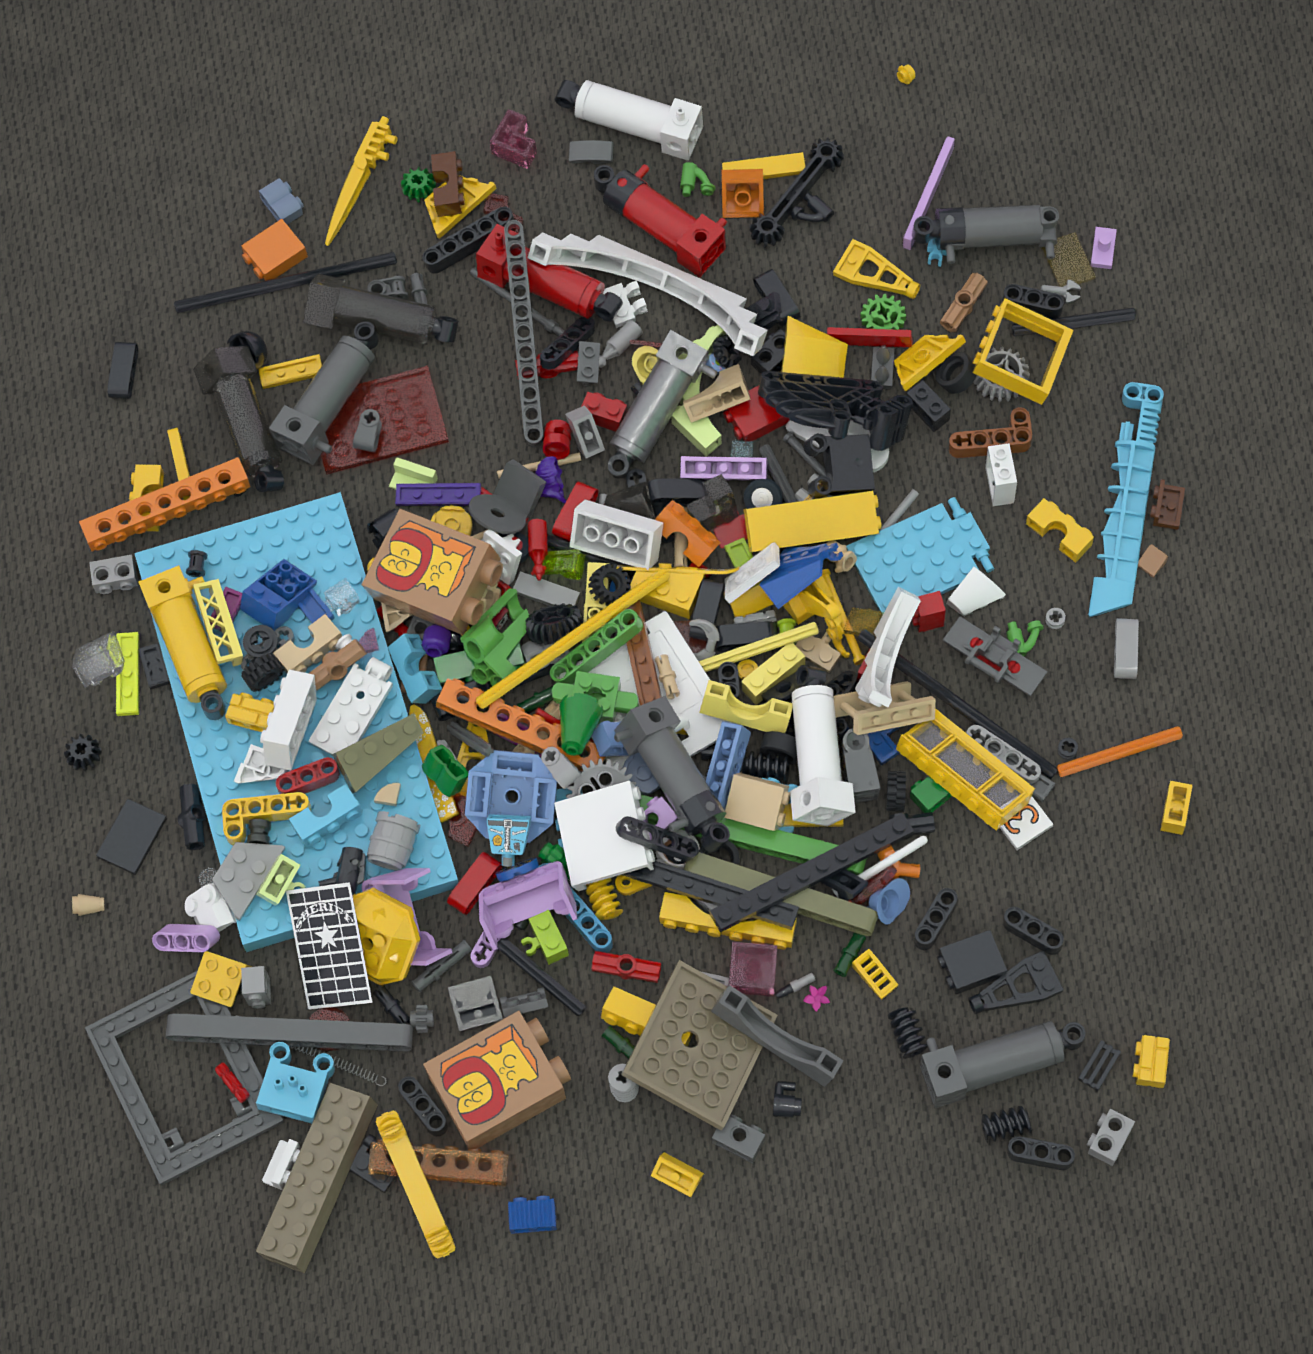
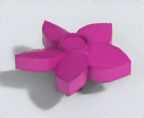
[803,985,830,1011]

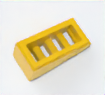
[852,949,898,1000]

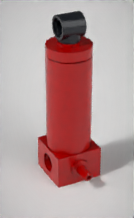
[476,224,623,322]

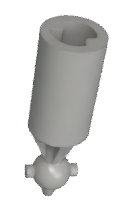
[599,320,643,368]

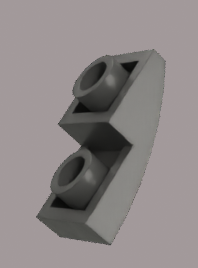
[569,140,614,164]

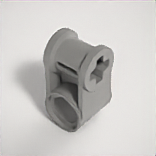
[541,747,581,789]

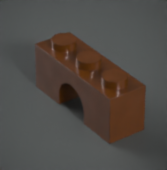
[431,151,465,217]

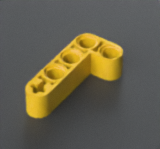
[222,792,311,846]

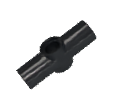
[177,783,207,851]

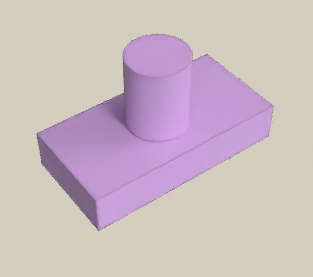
[1091,227,1117,269]

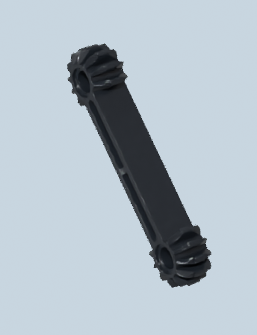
[750,137,844,248]

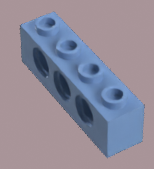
[706,721,751,810]

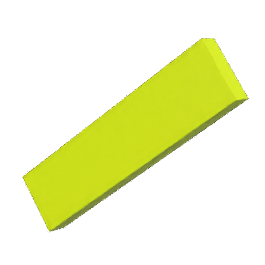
[116,632,139,716]

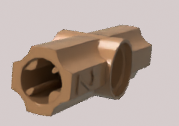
[940,273,988,332]
[308,639,367,691]

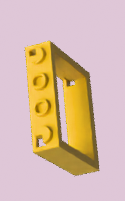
[973,298,1073,405]

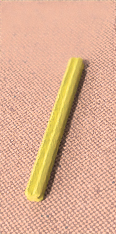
[698,622,819,673]

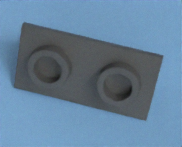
[577,341,600,387]

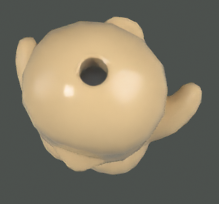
[826,540,857,573]

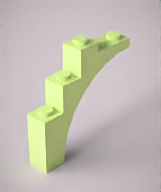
[671,324,726,457]

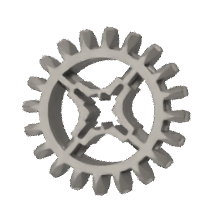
[973,347,1030,403]

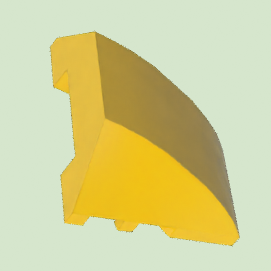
[781,316,848,378]

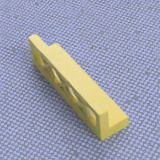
[193,579,243,666]

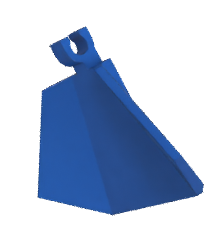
[759,543,843,609]

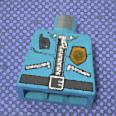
[487,814,531,867]

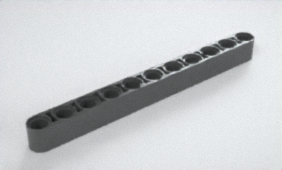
[504,220,544,448]
[165,1014,414,1051]

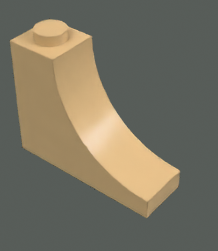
[683,364,750,423]

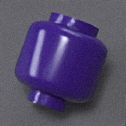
[421,624,452,657]

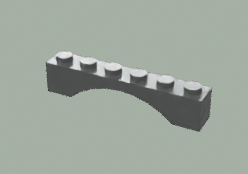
[711,985,844,1087]

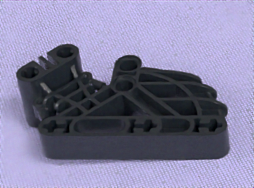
[758,371,913,451]

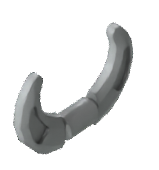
[689,619,719,661]

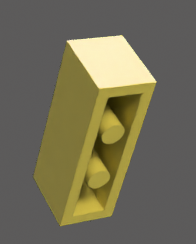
[741,643,805,705]

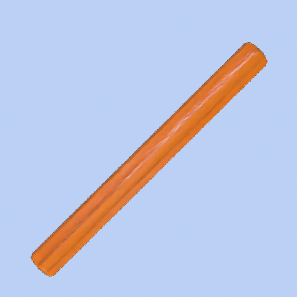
[1057,726,1183,777]

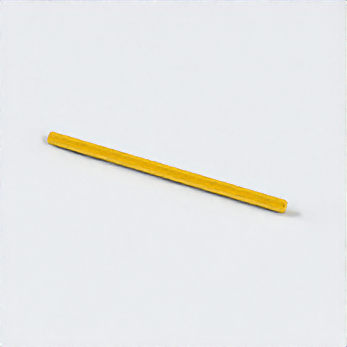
[476,568,669,709]

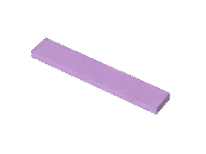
[903,137,955,250]

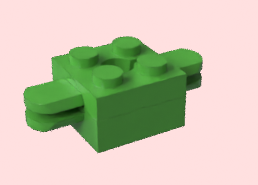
[552,671,639,725]

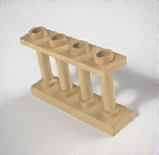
[834,681,936,735]

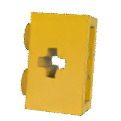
[1160,781,1192,835]

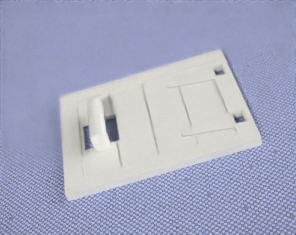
[559,611,739,770]

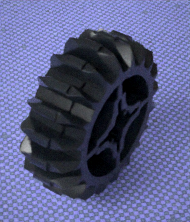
[526,603,584,645]

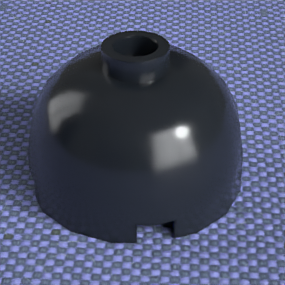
[226,331,268,374]

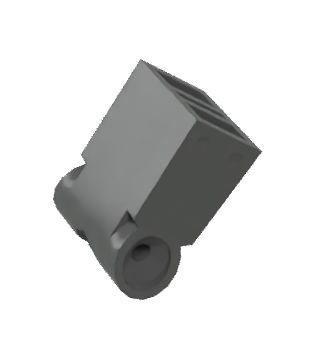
[841,728,880,803]

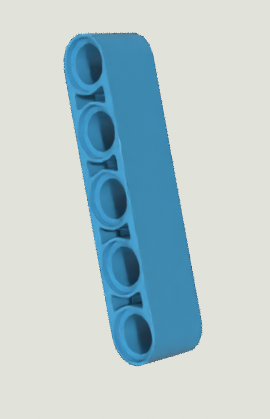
[538,863,613,953]

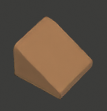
[1138,544,1168,577]

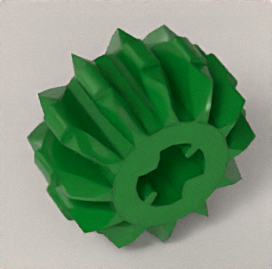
[401,166,436,203]

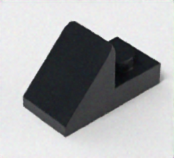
[821,869,868,901]

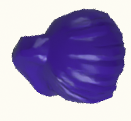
[535,456,566,504]

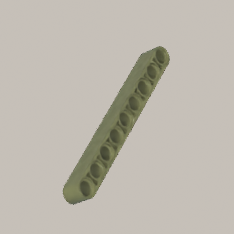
[683,852,878,936]

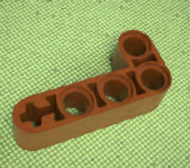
[949,407,1032,458]

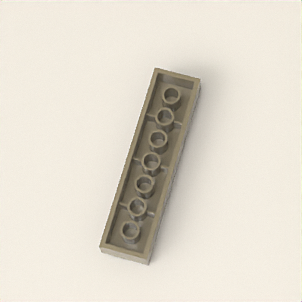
[256,1083,378,1274]

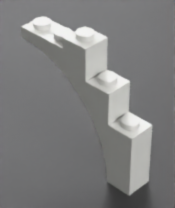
[855,587,921,707]

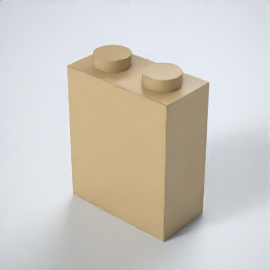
[724,773,790,831]

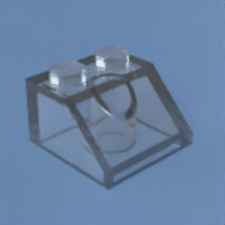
[72,631,125,688]

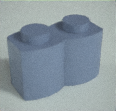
[259,178,304,224]

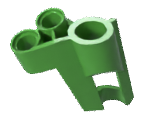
[460,588,529,686]

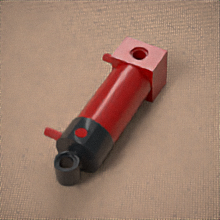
[594,164,727,278]

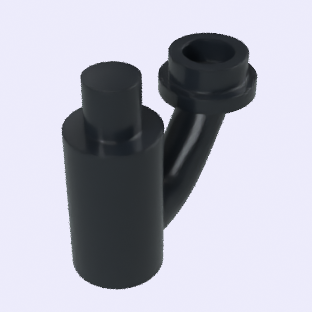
[790,192,834,222]

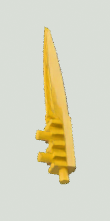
[325,116,397,246]

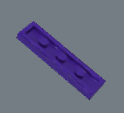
[395,483,481,506]

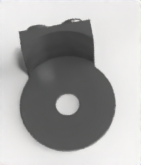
[468,459,546,534]

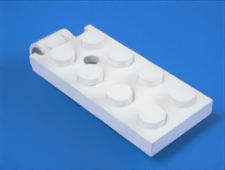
[308,657,393,755]

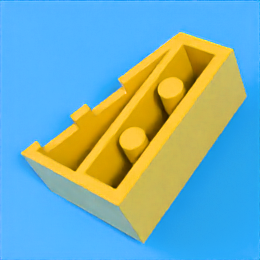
[629,571,705,619]

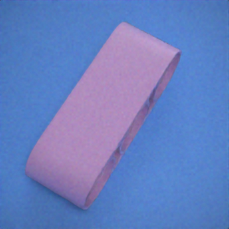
[152,924,220,952]

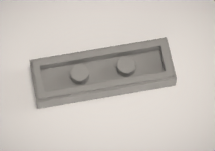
[513,571,580,606]

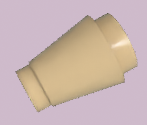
[72,894,104,916]

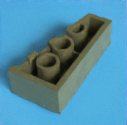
[332,713,424,794]

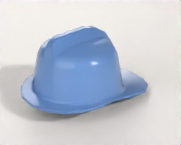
[867,878,910,924]

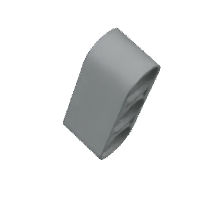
[1114,618,1139,679]

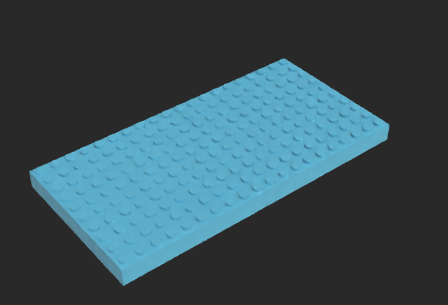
[135,492,459,952]

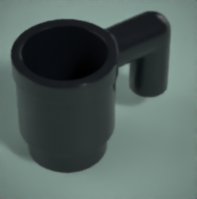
[773,1081,802,1118]

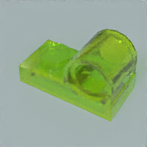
[542,549,585,580]

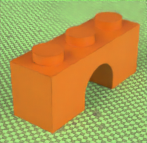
[655,500,721,567]

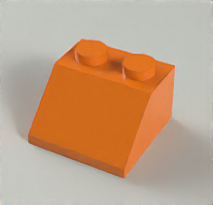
[722,169,764,218]

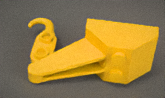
[783,576,850,658]

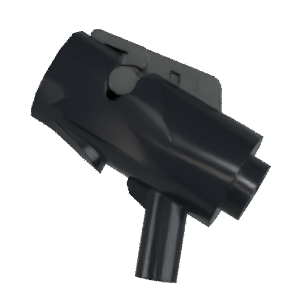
[318,847,366,895]

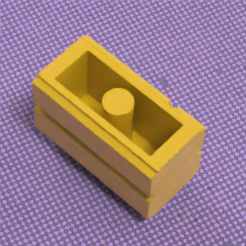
[225,692,274,732]
[1133,1035,1170,1088]

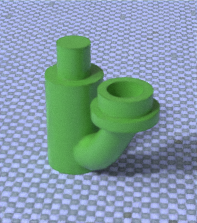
[680,162,716,197]
[1006,621,1044,656]

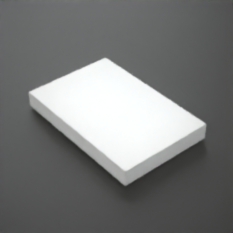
[725,542,780,604]

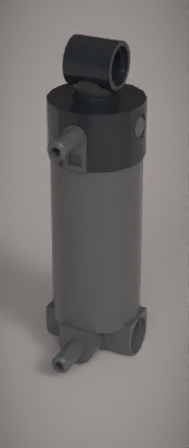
[912,205,1059,264]

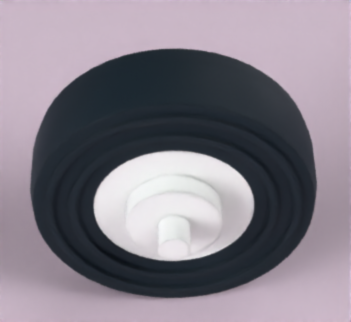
[744,478,782,509]

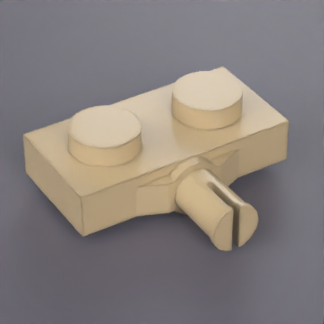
[795,632,841,673]

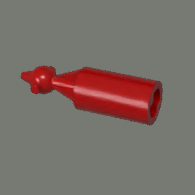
[528,519,548,581]

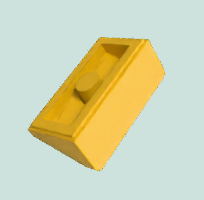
[651,1153,704,1197]

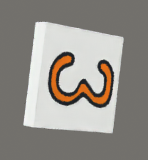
[1000,794,1053,850]

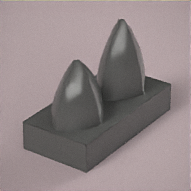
[871,345,894,389]

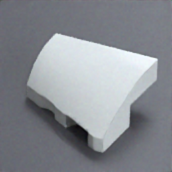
[946,567,1006,616]
[234,744,288,784]

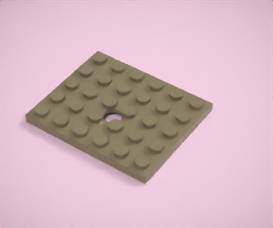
[621,960,778,1130]

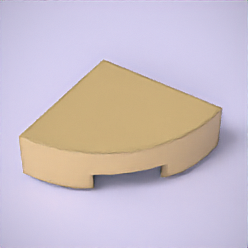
[374,783,401,806]

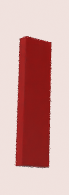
[827,327,913,347]

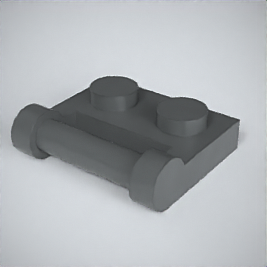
[500,987,548,1018]

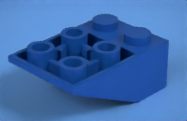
[240,559,317,631]

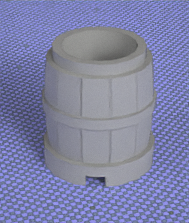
[367,811,421,871]

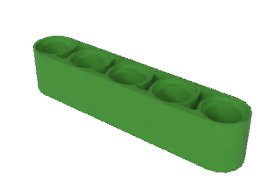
[550,609,643,684]

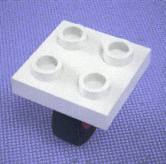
[482,529,529,585]

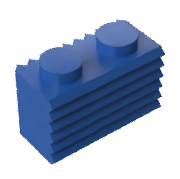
[508,1196,557,1234]

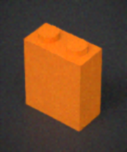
[241,219,308,281]

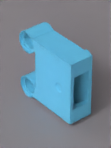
[256,1042,335,1124]

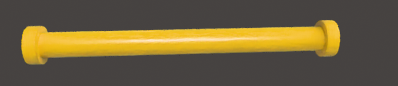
[822,569,865,665]

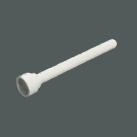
[832,836,928,898]

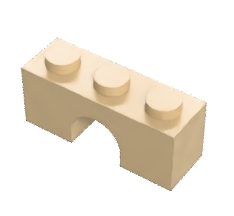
[273,614,342,673]

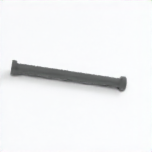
[783,431,847,495]

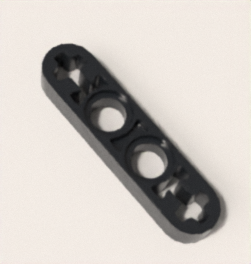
[540,317,595,370]
[616,816,699,861]

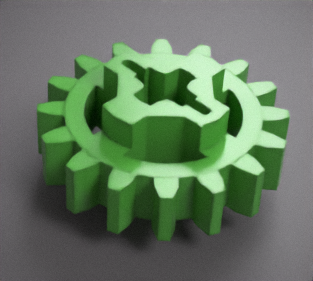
[861,294,906,330]

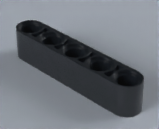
[423,207,515,274]

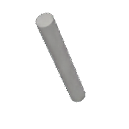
[879,489,919,531]

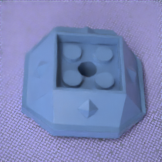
[465,750,557,843]

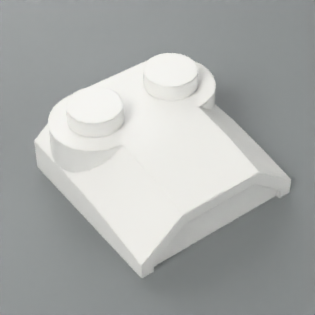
[185,883,237,932]

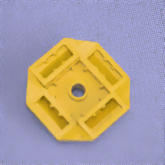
[352,887,420,985]

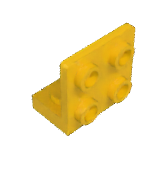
[190,951,252,1007]

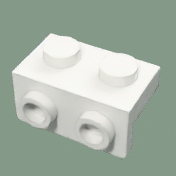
[262,1139,301,1190]

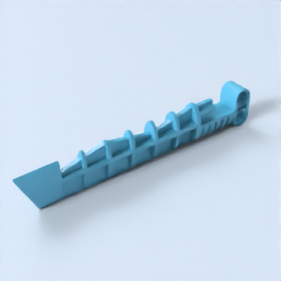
[1088,382,1164,617]

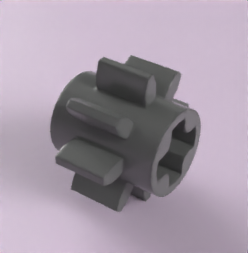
[410,1005,434,1033]

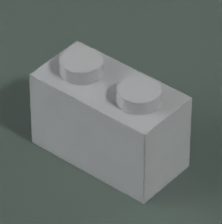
[565,406,605,458]

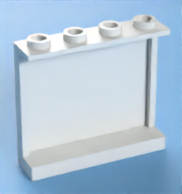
[554,781,655,891]

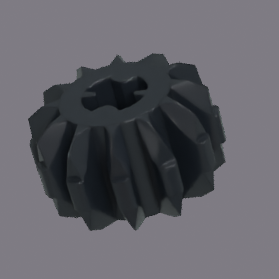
[64,734,102,771]

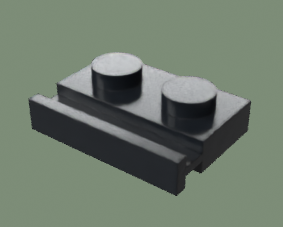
[745,292,783,330]

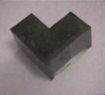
[686,474,738,532]

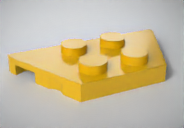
[424,175,496,239]
[894,335,966,391]

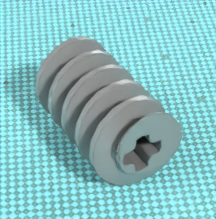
[608,1064,639,1102]

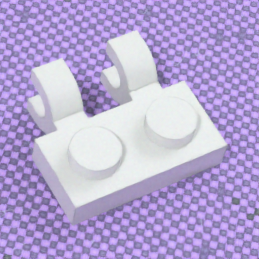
[603,280,648,328]

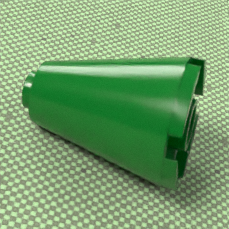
[559,693,603,756]

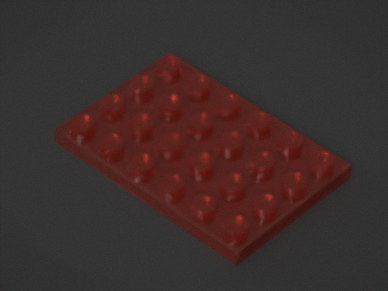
[321,366,449,475]

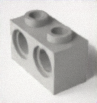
[89,555,138,594]
[241,966,271,1009]
[1087,1109,1135,1166]

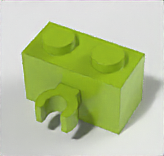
[521,910,569,965]

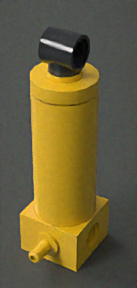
[139,565,227,720]

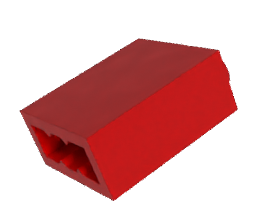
[723,385,789,445]

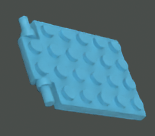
[847,497,994,616]

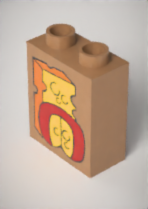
[361,509,503,635]
[423,1011,571,1152]

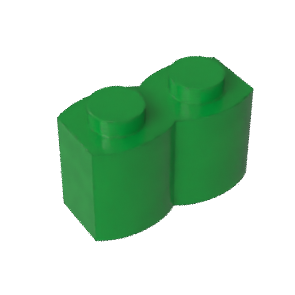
[422,744,468,797]

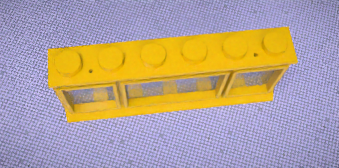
[896,708,1035,830]

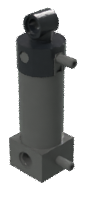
[614,696,730,852]

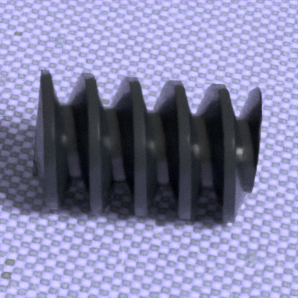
[742,751,790,783]
[888,1007,928,1059]
[981,1106,1032,1143]

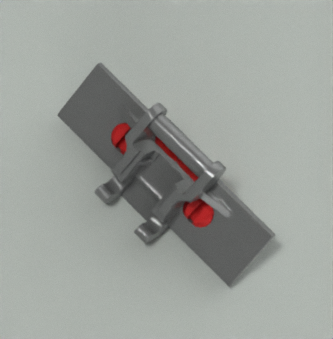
[943,617,1047,697]

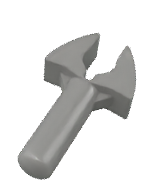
[1041,280,1081,304]

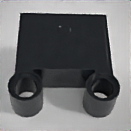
[803,433,875,499]

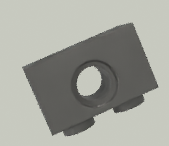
[712,1114,765,1164]

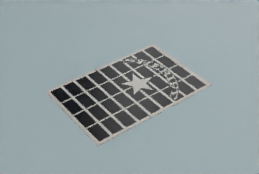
[286,882,373,1009]

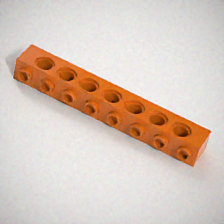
[79,457,250,552]
[436,678,606,772]

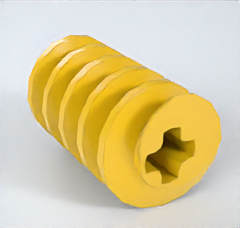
[586,878,623,920]

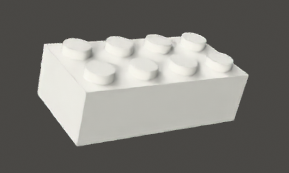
[570,500,663,570]
[260,670,317,770]

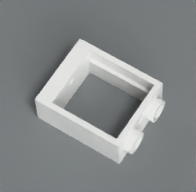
[985,444,1017,506]

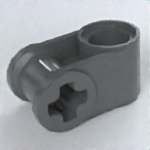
[368,276,409,306]
[353,409,382,452]

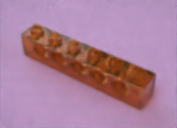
[368,1139,509,1187]

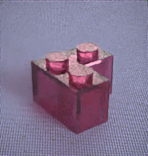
[490,109,537,169]

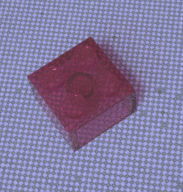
[729,942,778,996]

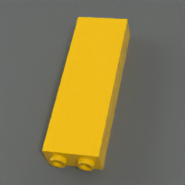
[743,491,881,552]

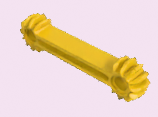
[376,1110,455,1259]

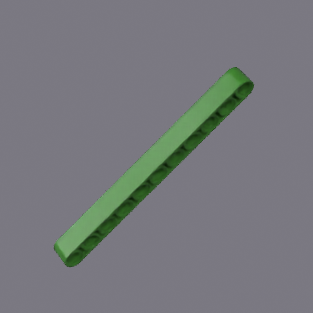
[639,794,867,875]

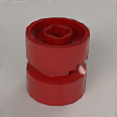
[543,420,572,460]

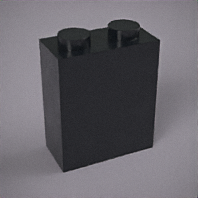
[937,930,1007,995]

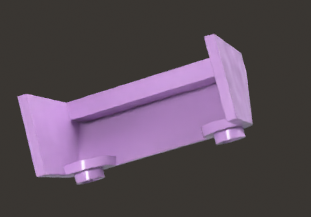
[479,861,577,951]
[362,868,452,966]

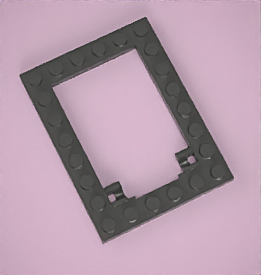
[85,970,284,1186]

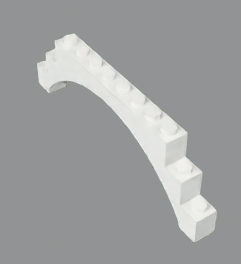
[528,232,767,356]

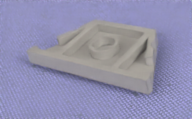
[212,842,285,921]

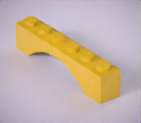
[659,892,797,950]

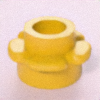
[897,65,915,84]

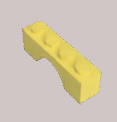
[699,680,793,733]

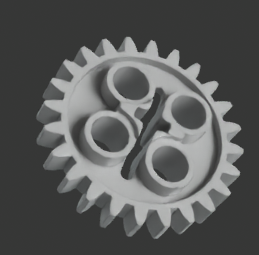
[566,758,636,798]

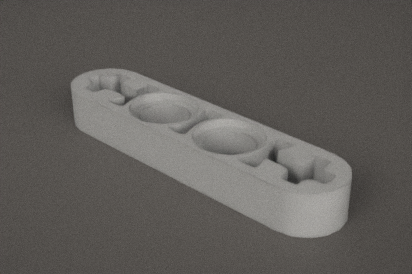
[966,725,1041,784]

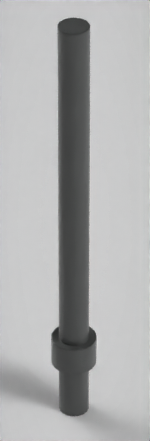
[470,267,565,336]

